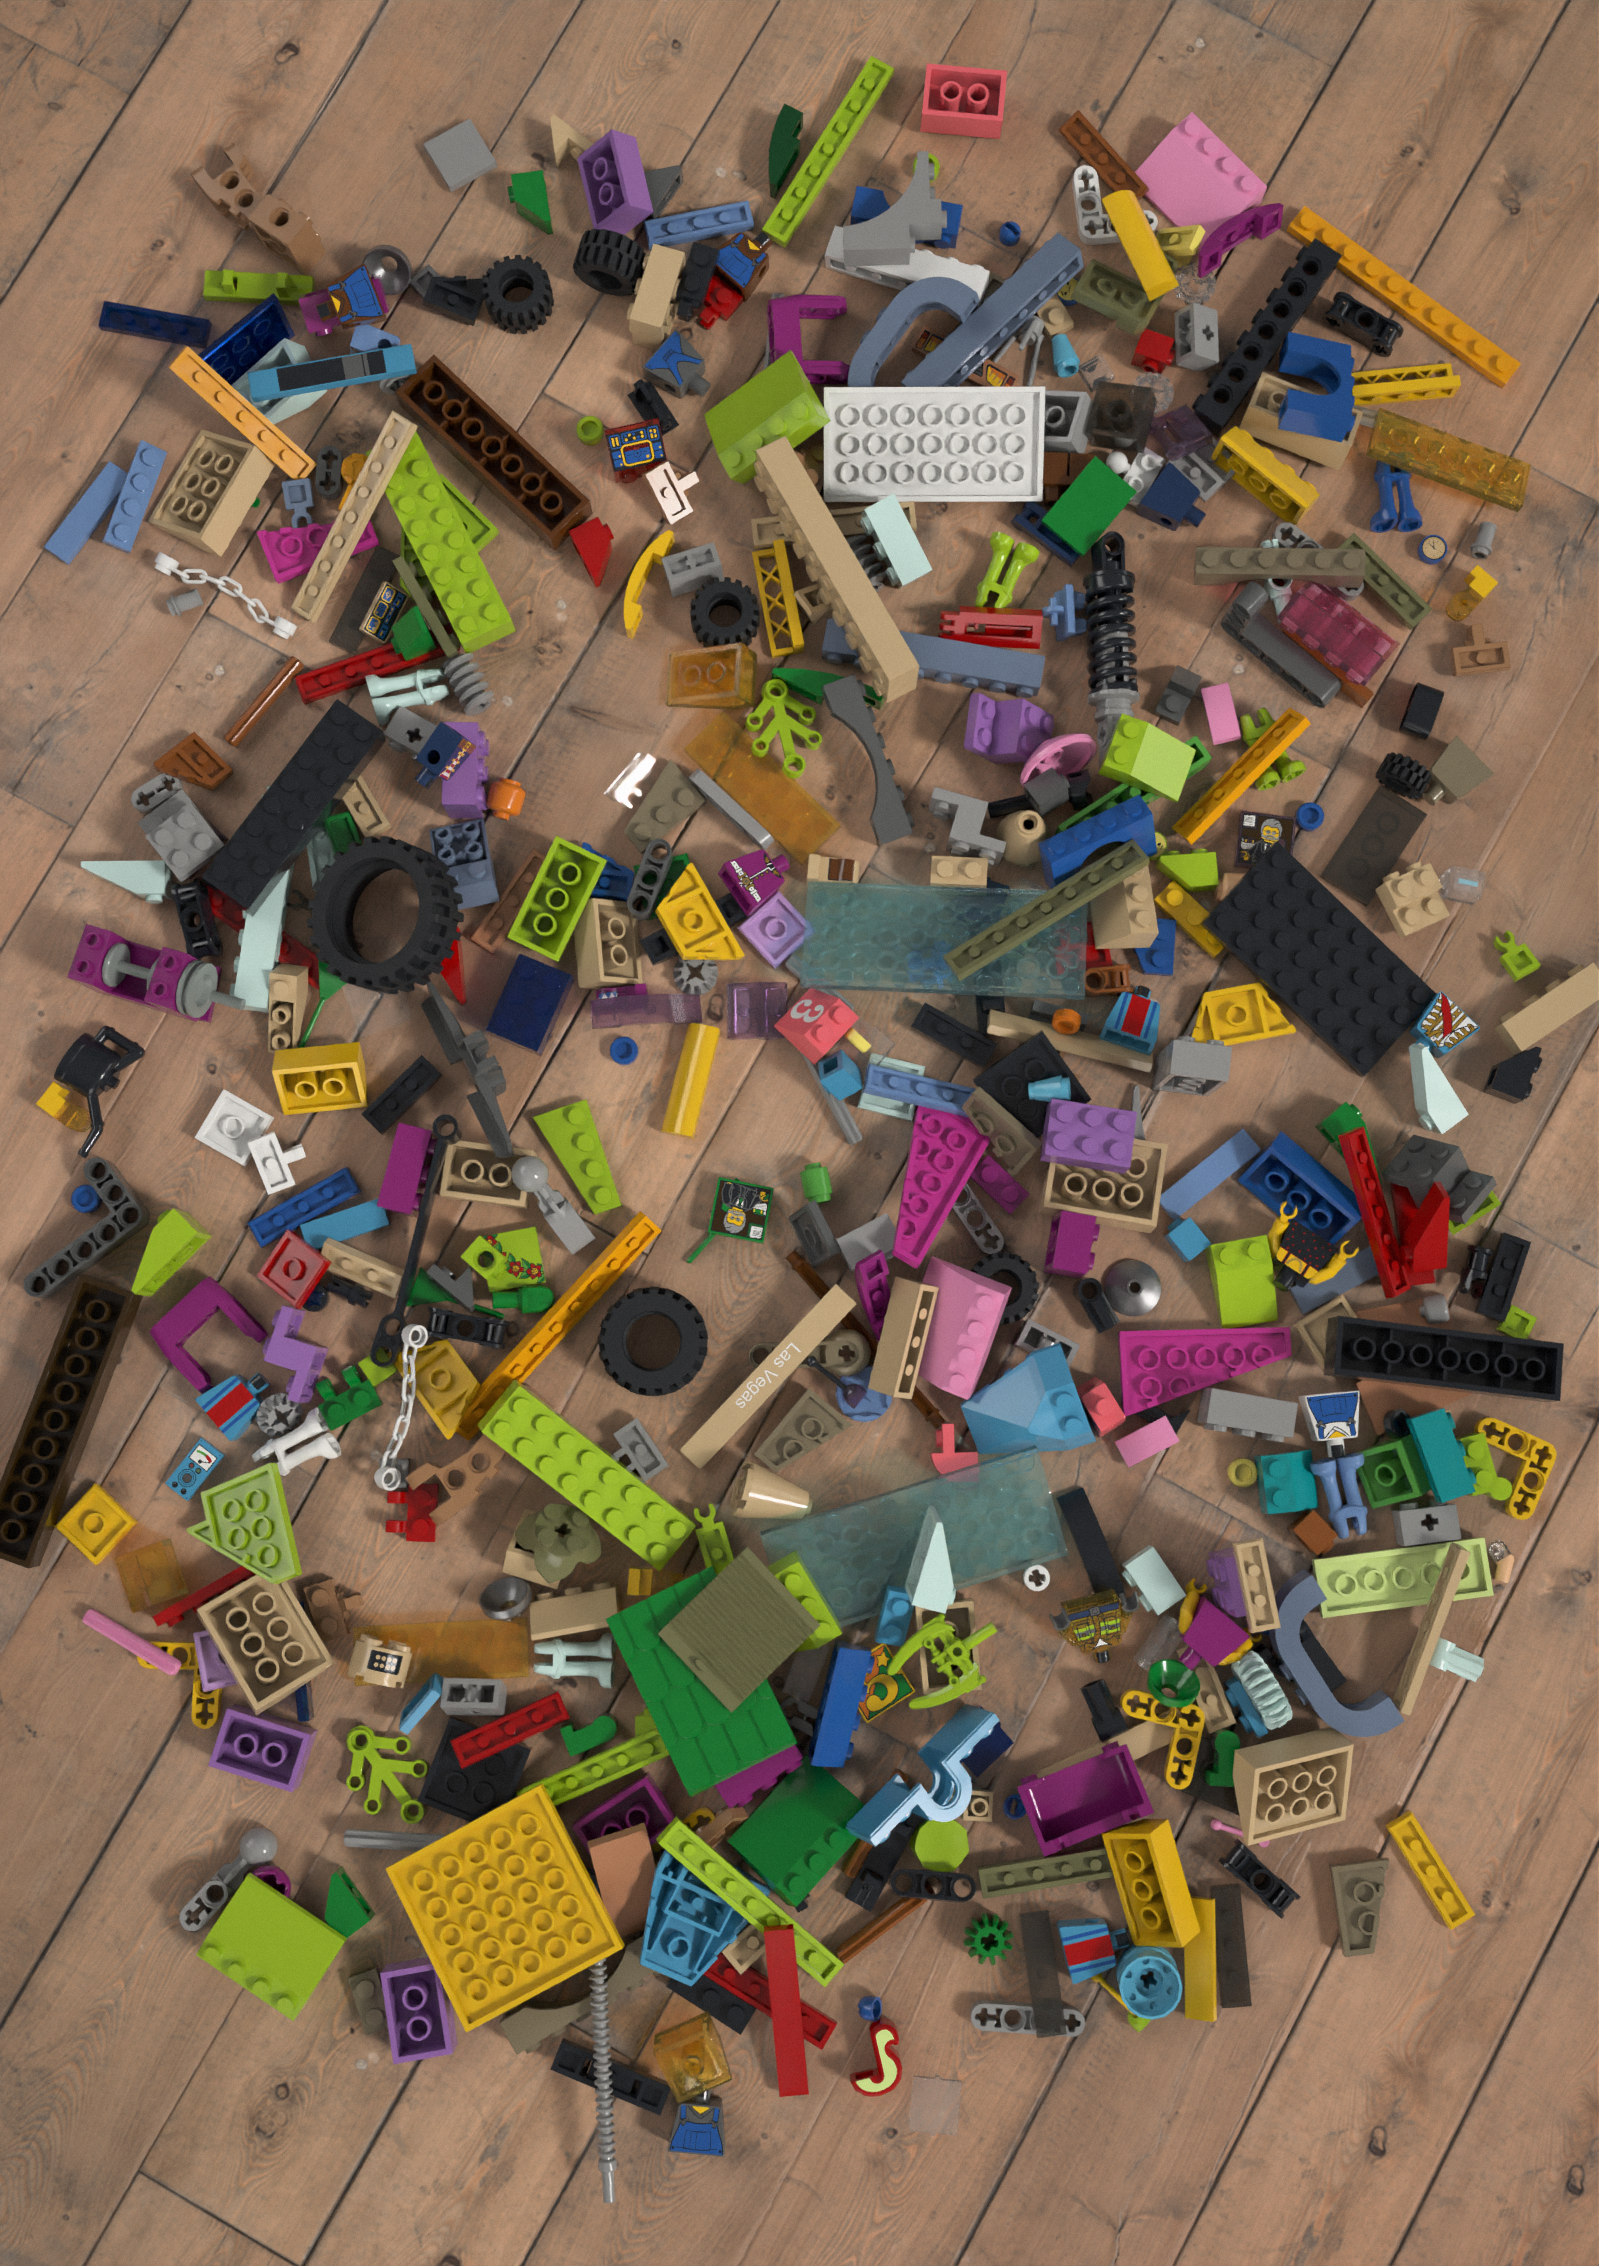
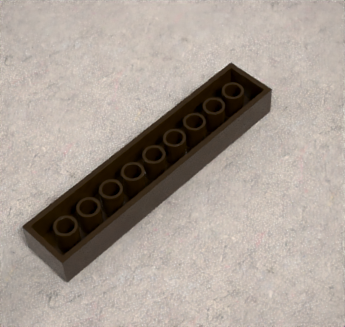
[0,1274,143,1569]

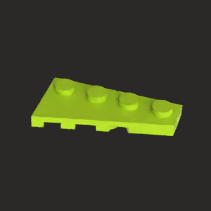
[533,1099,622,1215]

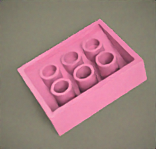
[1135,112,1267,251]
[918,1256,1012,1400]

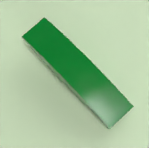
[772,668,885,710]

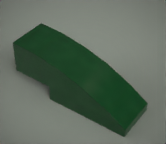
[768,103,803,199]

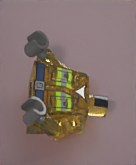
[1049,1589,1140,1663]

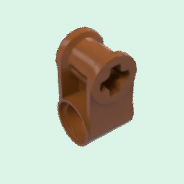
[1077,964,1134,997]

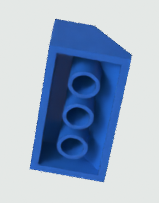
[1237,1131,1362,1245]
[808,1639,875,1768]

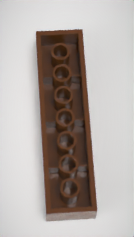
[395,355,593,551]

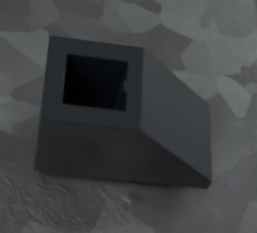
[1483,1046,1542,1104]

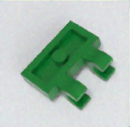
[315,1365,383,1431]

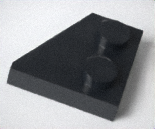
[422,275,488,326]

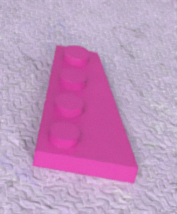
[256,520,380,584]

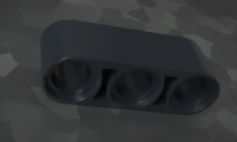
[889,1869,976,1903]

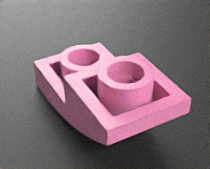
[1201,683,1241,745]
[1115,1415,1179,1468]

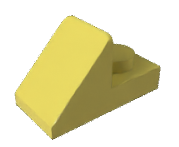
[1156,224,1206,269]

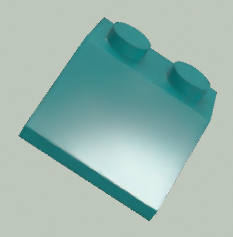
[1254,1449,1319,1514]

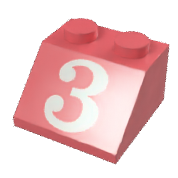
[774,988,859,1065]

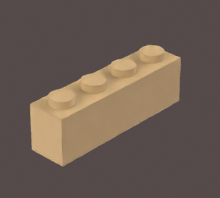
[1494,962,1599,1055]
[868,1276,939,1399]

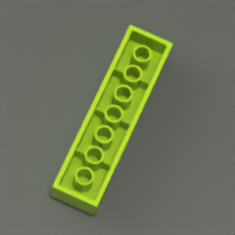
[365,431,516,653]
[477,1379,696,1571]

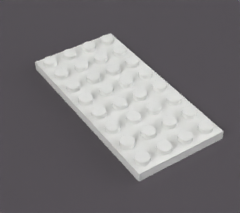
[824,386,1045,502]

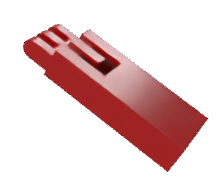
[938,606,1043,649]

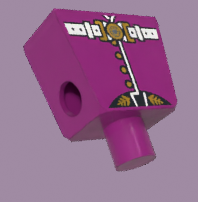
[718,849,789,917]

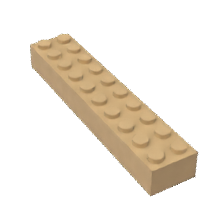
[754,436,919,703]

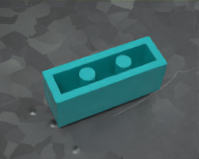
[1406,1408,1476,1503]

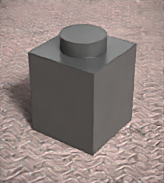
[1024,767,1070,817]

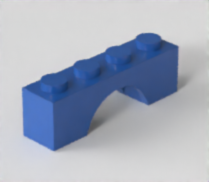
[850,186,963,249]

